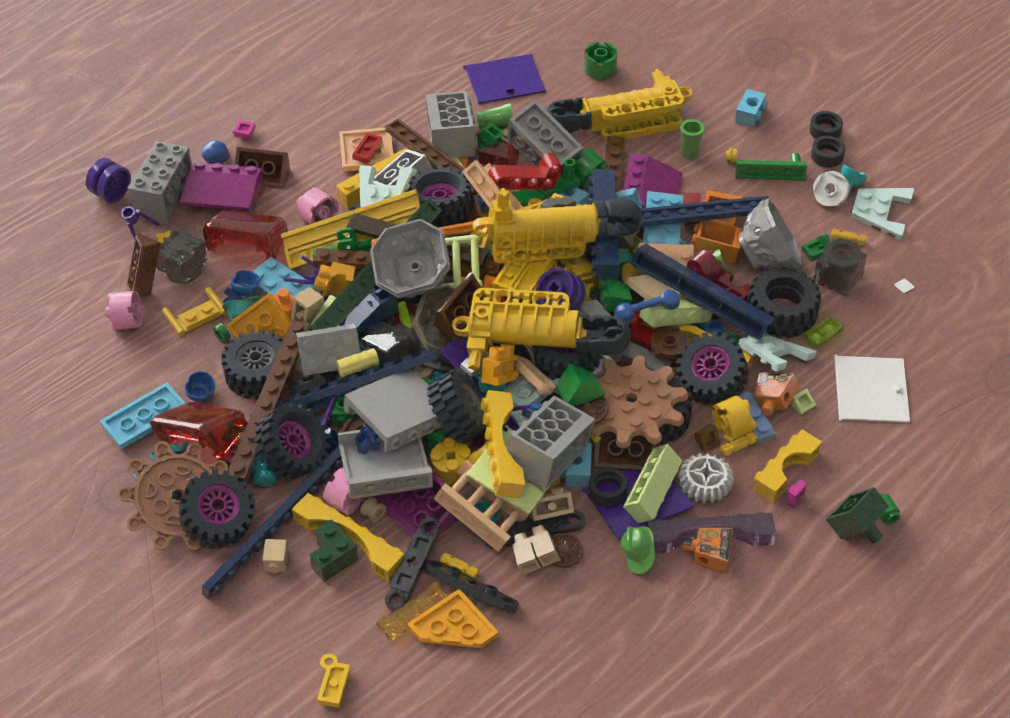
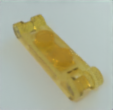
[376,582,449,640]

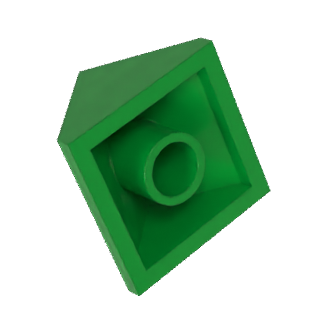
[556,363,605,407]

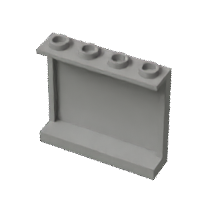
[344,368,443,453]
[338,428,433,499]

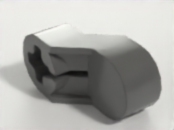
[540,196,577,209]

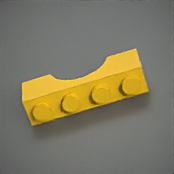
[753,429,822,503]

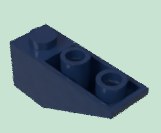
[339,288,398,333]

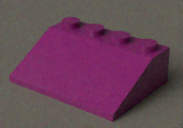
[624,154,682,208]
[180,161,263,211]
[369,470,459,539]

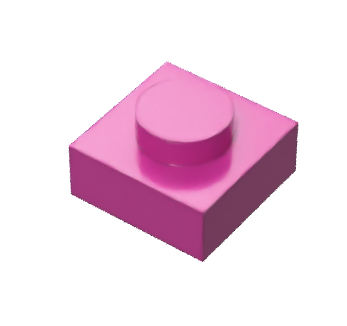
[233,120,256,139]
[786,479,807,508]

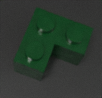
[310,519,358,582]

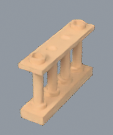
[462,160,523,211]
[434,460,531,552]

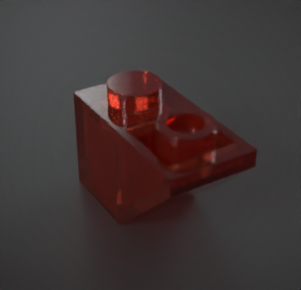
[479,142,519,165]

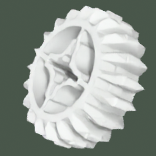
[678,453,734,504]

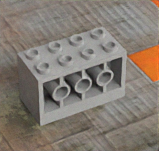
[426,91,478,158]
[507,99,583,174]
[128,141,192,225]
[507,396,595,489]

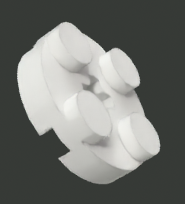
[813,171,850,207]

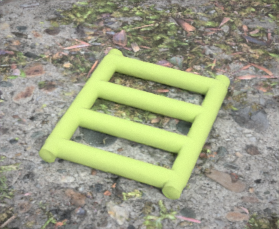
[436,235,483,289]

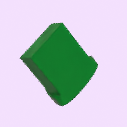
[801,233,831,261]

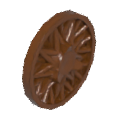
[575,396,609,425]
[551,533,583,568]

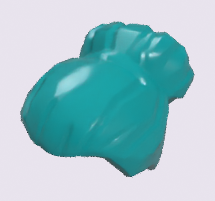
[841,164,867,192]
[251,452,277,487]

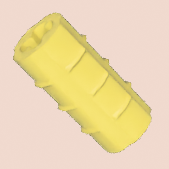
[336,348,379,377]

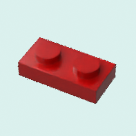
[352,133,383,164]

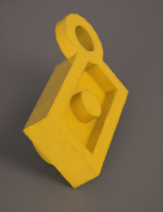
[317,654,351,708]

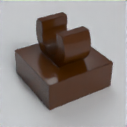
[694,423,720,451]

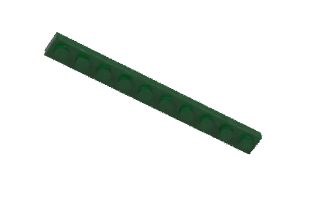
[309,198,442,331]

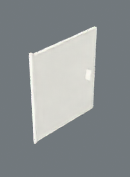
[834,354,910,423]

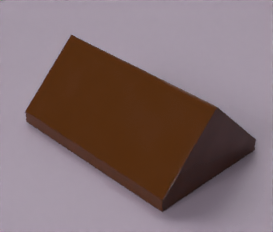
[235,147,291,187]
[126,233,161,297]
[433,272,486,341]
[594,431,656,470]

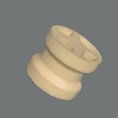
[360,497,386,523]

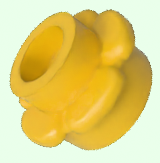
[726,147,737,164]

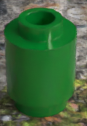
[880,493,901,525]

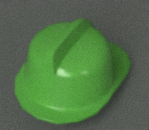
[621,526,655,574]

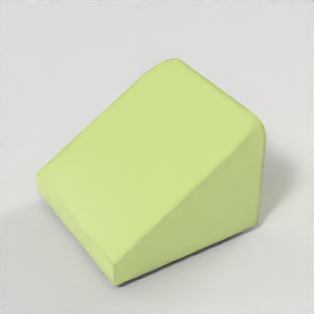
[790,389,816,415]

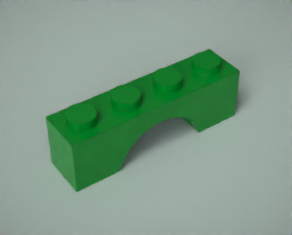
[598,250,632,312]

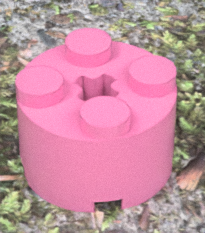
[296,187,339,225]
[105,291,143,331]
[323,468,366,516]

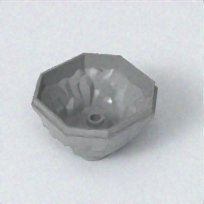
[739,198,802,271]
[370,219,451,298]

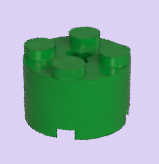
[584,42,617,81]
[574,147,609,189]

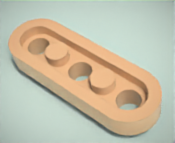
[514,356,556,396]

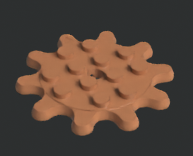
[591,355,688,448]
[117,441,229,550]

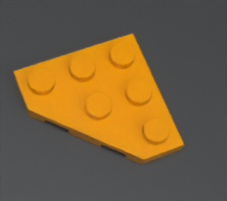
[226,292,291,341]
[407,589,499,648]

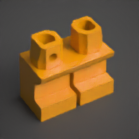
[314,262,355,297]
[481,343,519,386]

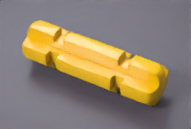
[831,229,867,246]
[720,432,757,456]
[440,553,479,579]

